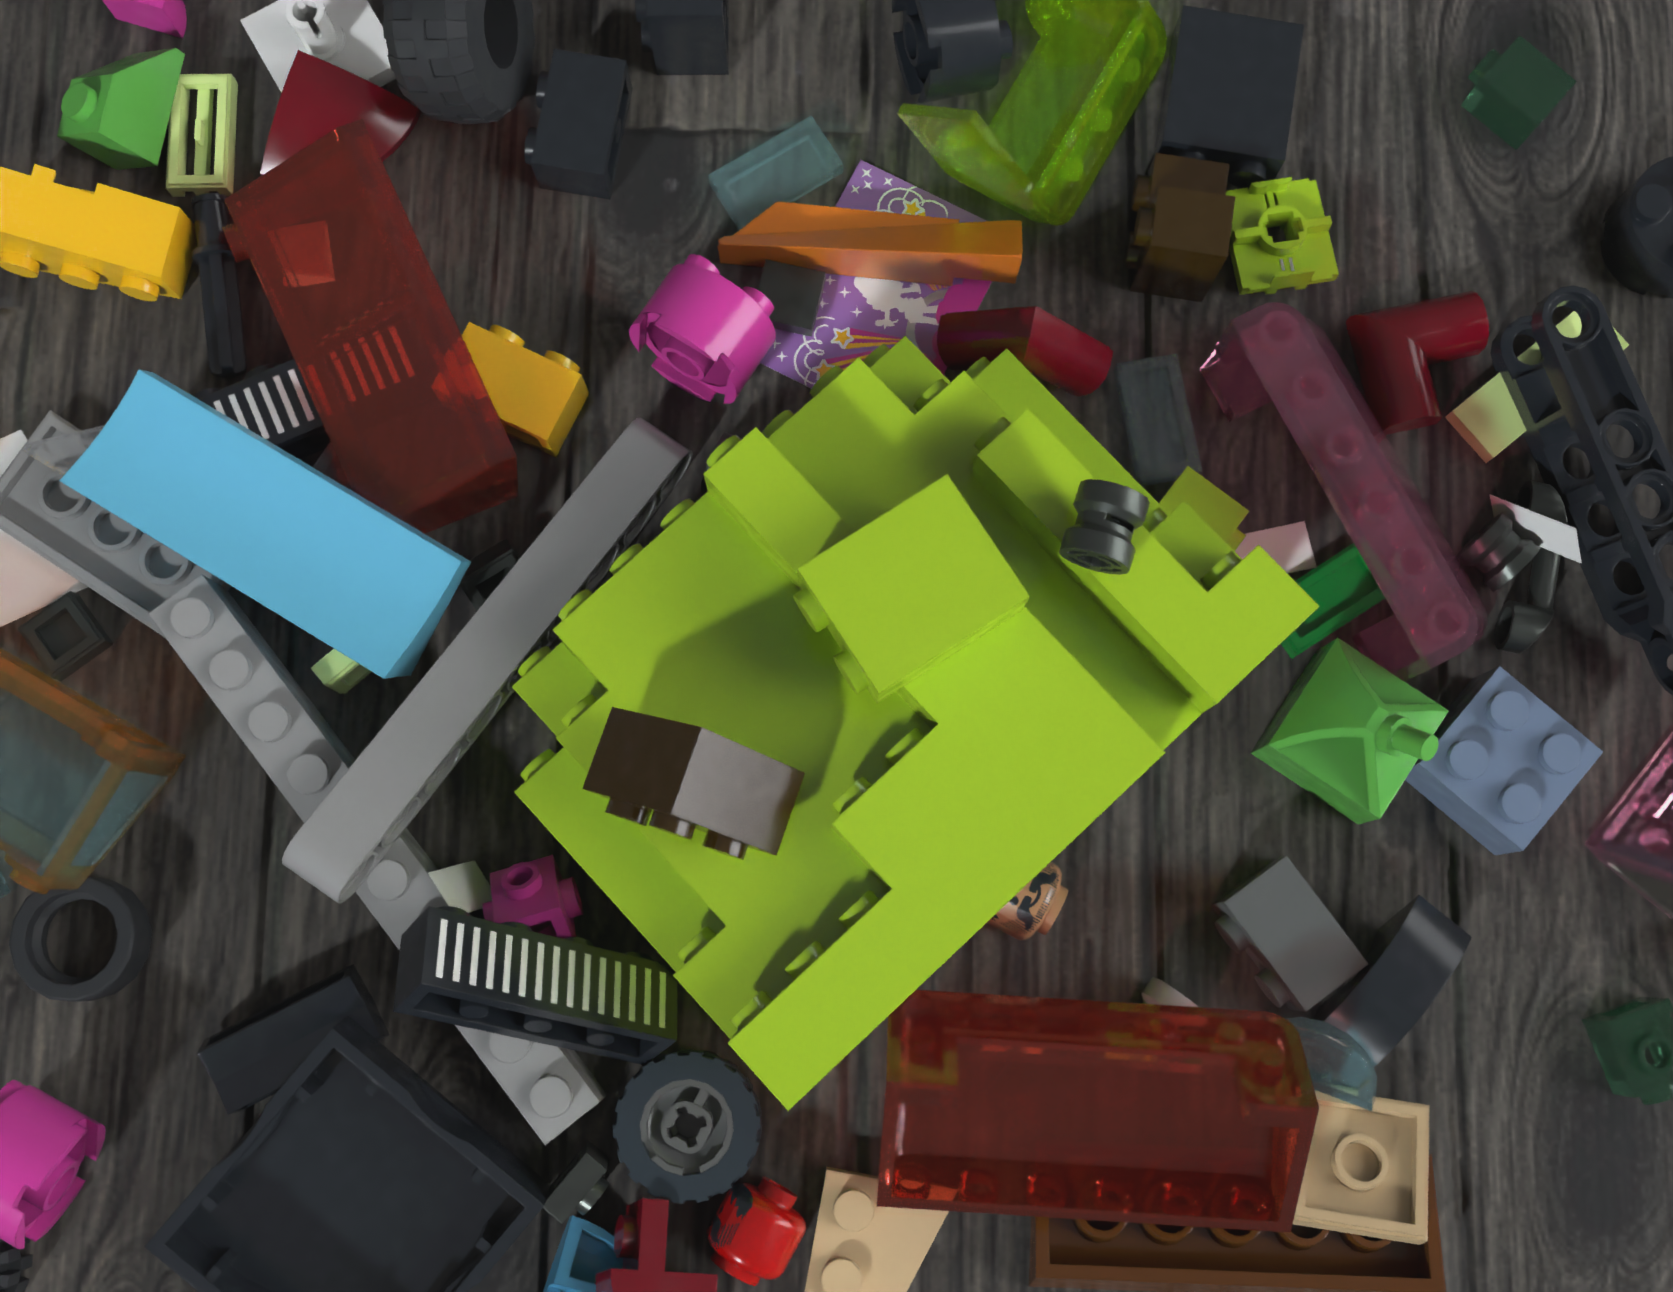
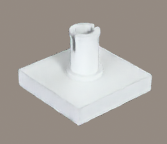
[240,0,396,93]

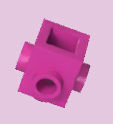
[483,855,584,938]

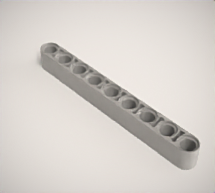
[282,417,693,904]

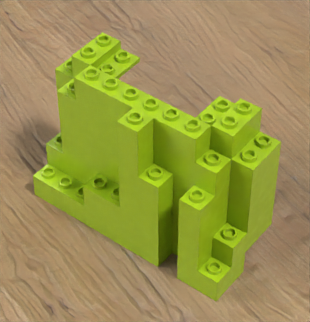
[511,336,1320,1111]

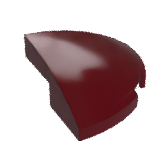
[260,50,421,186]

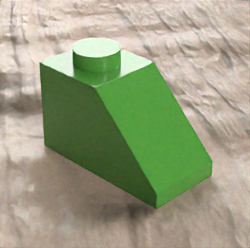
[57,48,185,170]

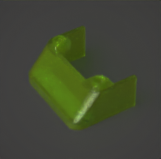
[897,0,1167,225]

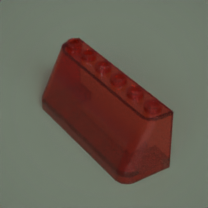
[877,990,1319,1233]

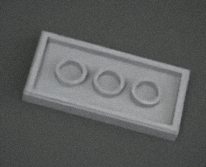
[0,410,231,637]

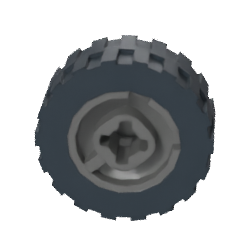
[613,1049,762,1204]

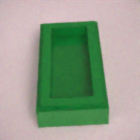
[1281,537,1400,659]

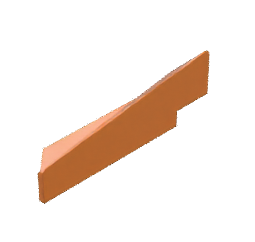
[718,201,1023,286]

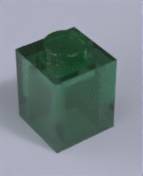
[1461,35,1577,150]

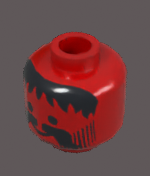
[706,1176,806,1286]

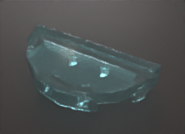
[1242,1017,1377,1111]

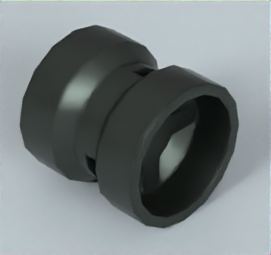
[1059,479,1150,575]

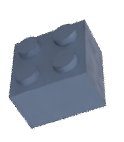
[1405,666,1603,855]

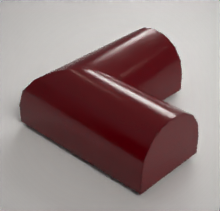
[1346,291,1489,437]
[937,306,1113,397]

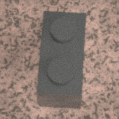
[1211,855,1368,1012]

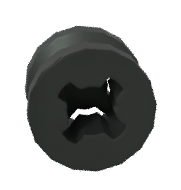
[1456,512,1540,592]

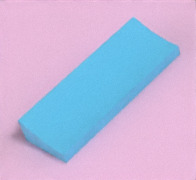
[59,369,471,679]

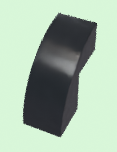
[1303,895,1472,1082]

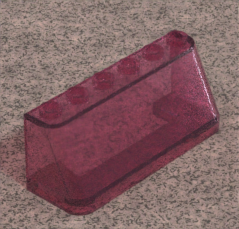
[1200,302,1488,681]

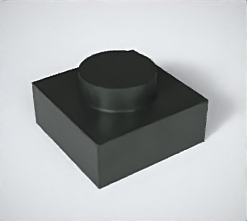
[543,1141,609,1224]

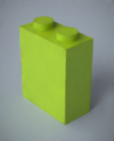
[793,474,1030,703]

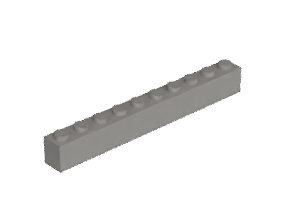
[148,574,608,1145]

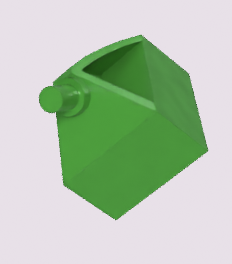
[1251,638,1449,825]

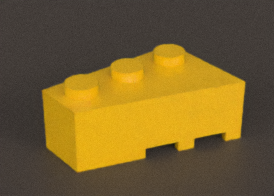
[0,164,196,302]

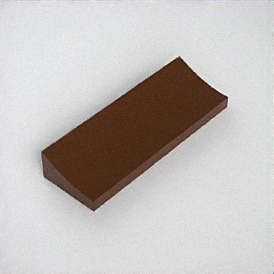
[1029,1139,1446,1292]

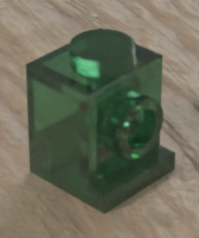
[1582,997,1673,1105]

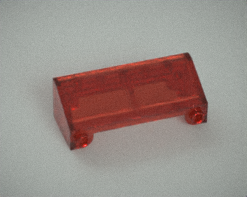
[222,119,518,534]

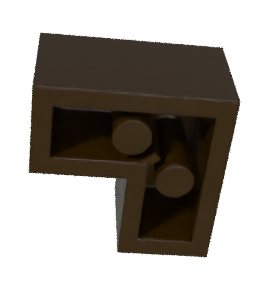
[1123,153,1235,302]
[582,707,805,860]

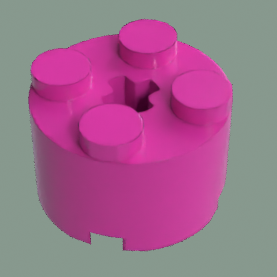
[629,254,776,404]
[0,1080,106,1249]

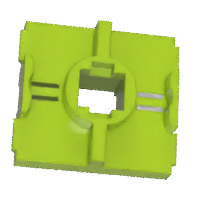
[1226,177,1339,295]

